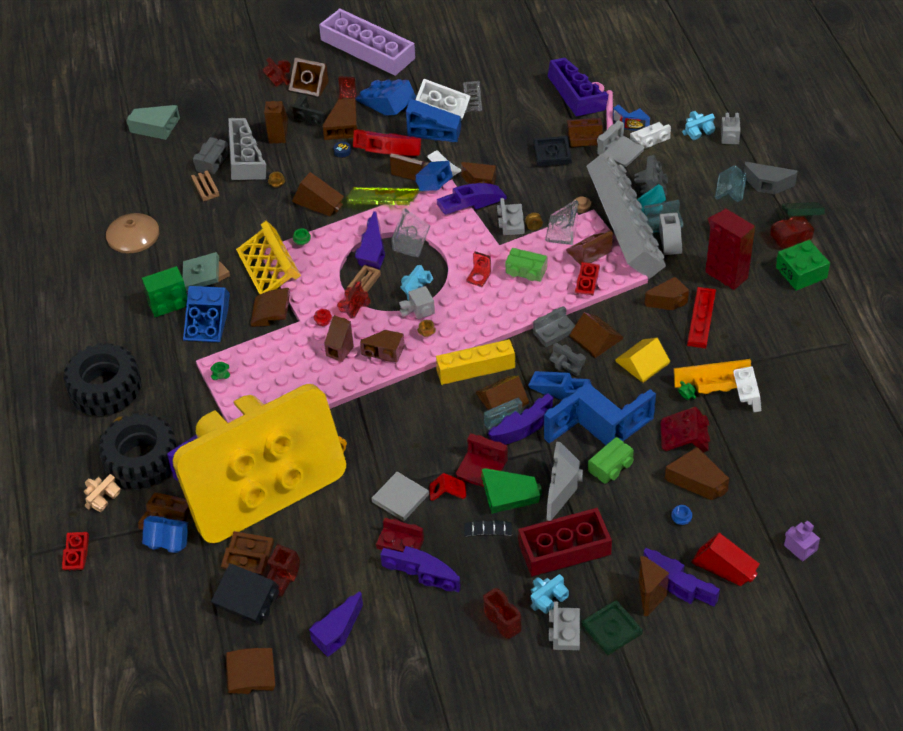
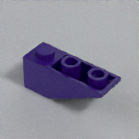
[355,211,385,270]
[309,591,363,657]

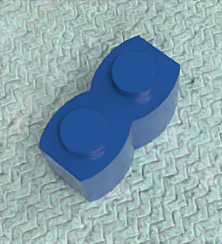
[142,516,188,553]

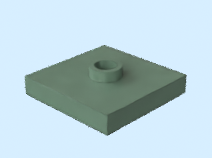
[183,252,219,291]

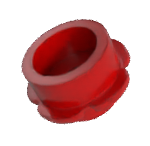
[314,309,332,326]

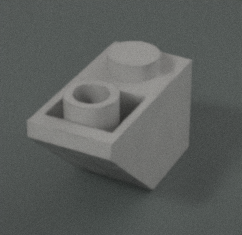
[658,213,682,255]

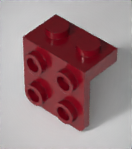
[661,406,710,452]
[456,433,508,487]

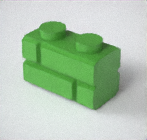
[505,248,548,282]
[588,437,634,484]

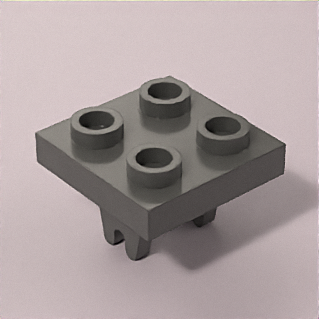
[634,155,668,204]

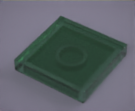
[782,202,825,216]
[582,600,643,655]

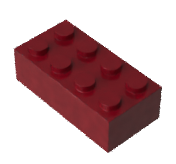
[705,208,755,290]
[518,507,612,577]

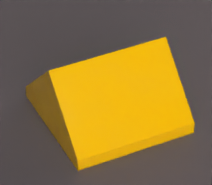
[616,338,670,383]

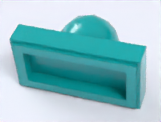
[637,184,666,214]

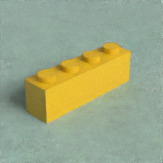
[436,339,515,385]

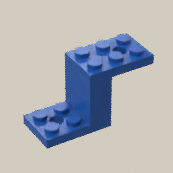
[544,383,656,445]

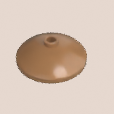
[106,213,159,253]

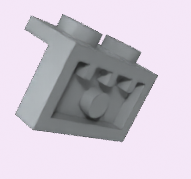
[497,198,525,235]
[549,602,580,650]

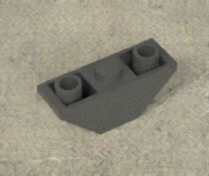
[743,162,798,195]

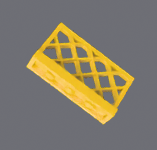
[236,221,301,294]

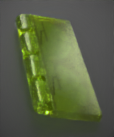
[347,187,419,205]

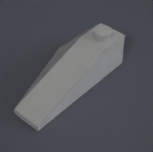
[547,442,583,521]

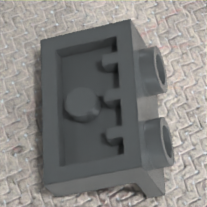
[533,306,575,347]

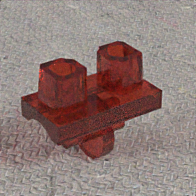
[262,57,291,87]
[337,282,370,318]

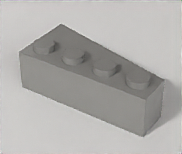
[228,118,266,180]

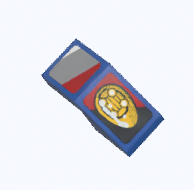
[613,105,650,131]

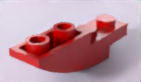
[353,129,421,156]

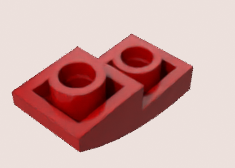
[575,262,600,296]
[62,532,89,570]

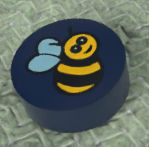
[334,142,351,157]

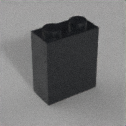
[211,563,279,625]

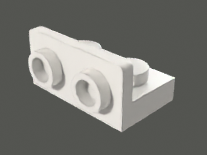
[630,122,671,149]
[733,366,761,412]

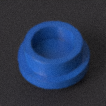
[671,505,692,525]

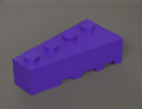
[548,58,609,116]

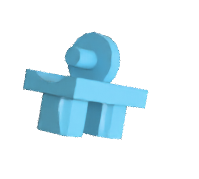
[682,111,716,140]
[401,265,433,301]
[531,574,569,614]

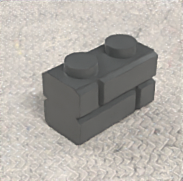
[193,137,229,176]

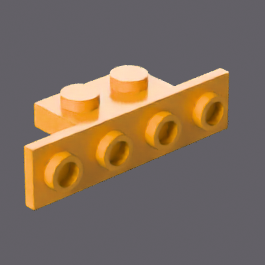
[674,359,751,394]

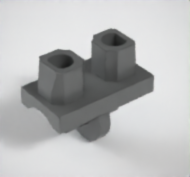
[549,343,586,376]

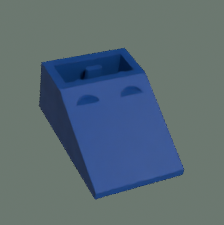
[355,79,416,115]
[183,286,230,342]

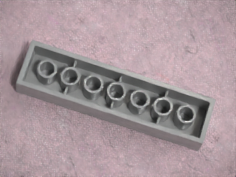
[587,153,666,279]

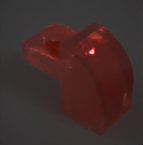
[267,544,300,597]

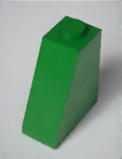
[481,468,542,514]

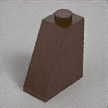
[323,98,357,140]
[264,101,288,144]
[292,172,344,216]
[665,447,729,500]

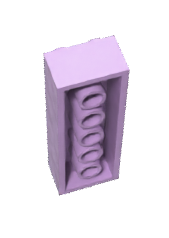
[319,9,415,76]

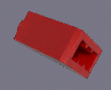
[691,532,760,586]

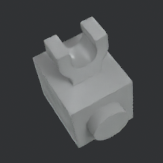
[721,113,740,144]
[399,286,435,319]

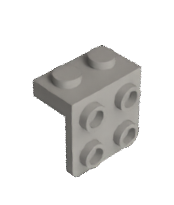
[597,120,644,167]

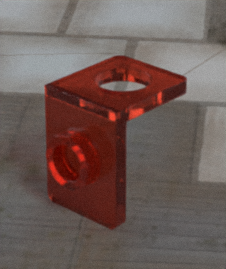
[338,76,357,99]
[466,251,491,287]

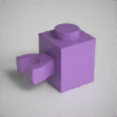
[784,521,820,562]

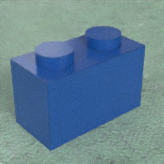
[416,160,453,191]

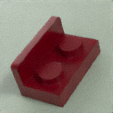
[376,518,424,552]

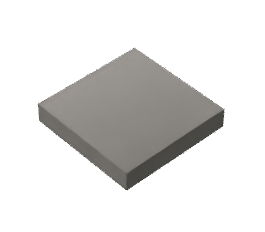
[372,472,429,521]

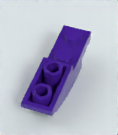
[437,183,507,215]
[488,393,553,445]
[380,546,460,592]
[643,548,720,607]

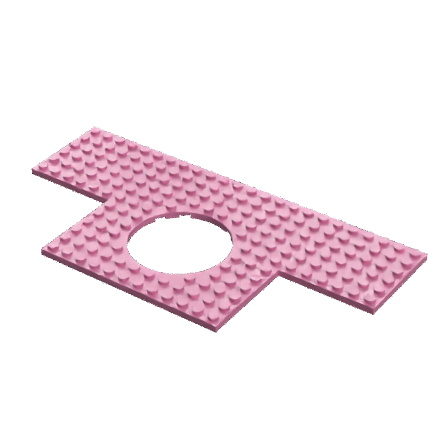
[196,180,648,423]

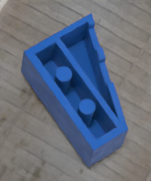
[406,98,461,142]

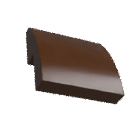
[567,118,603,147]
[251,288,290,327]
[138,492,190,530]
[221,531,274,575]
[226,648,275,694]

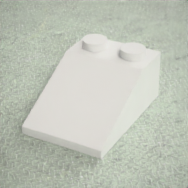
[416,79,470,121]

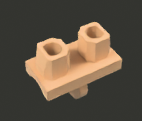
[84,474,121,512]

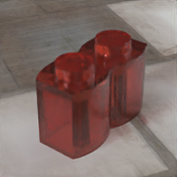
[770,215,814,248]
[483,588,521,639]

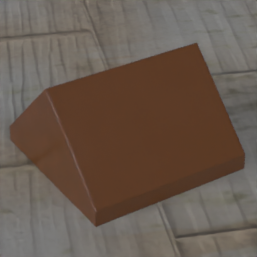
[289,58,328,97]
[390,153,429,181]
[566,230,613,265]
[570,312,623,358]
[476,376,529,420]
[638,556,669,616]

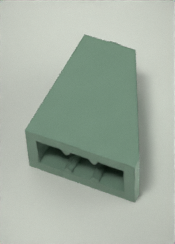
[127,105,180,140]

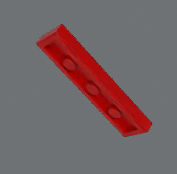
[687,287,716,349]

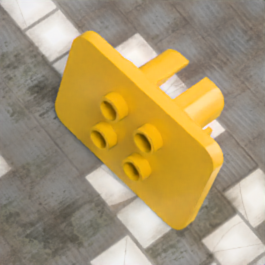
[173,384,346,543]

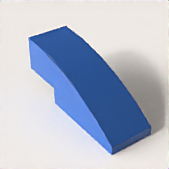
[528,371,592,400]

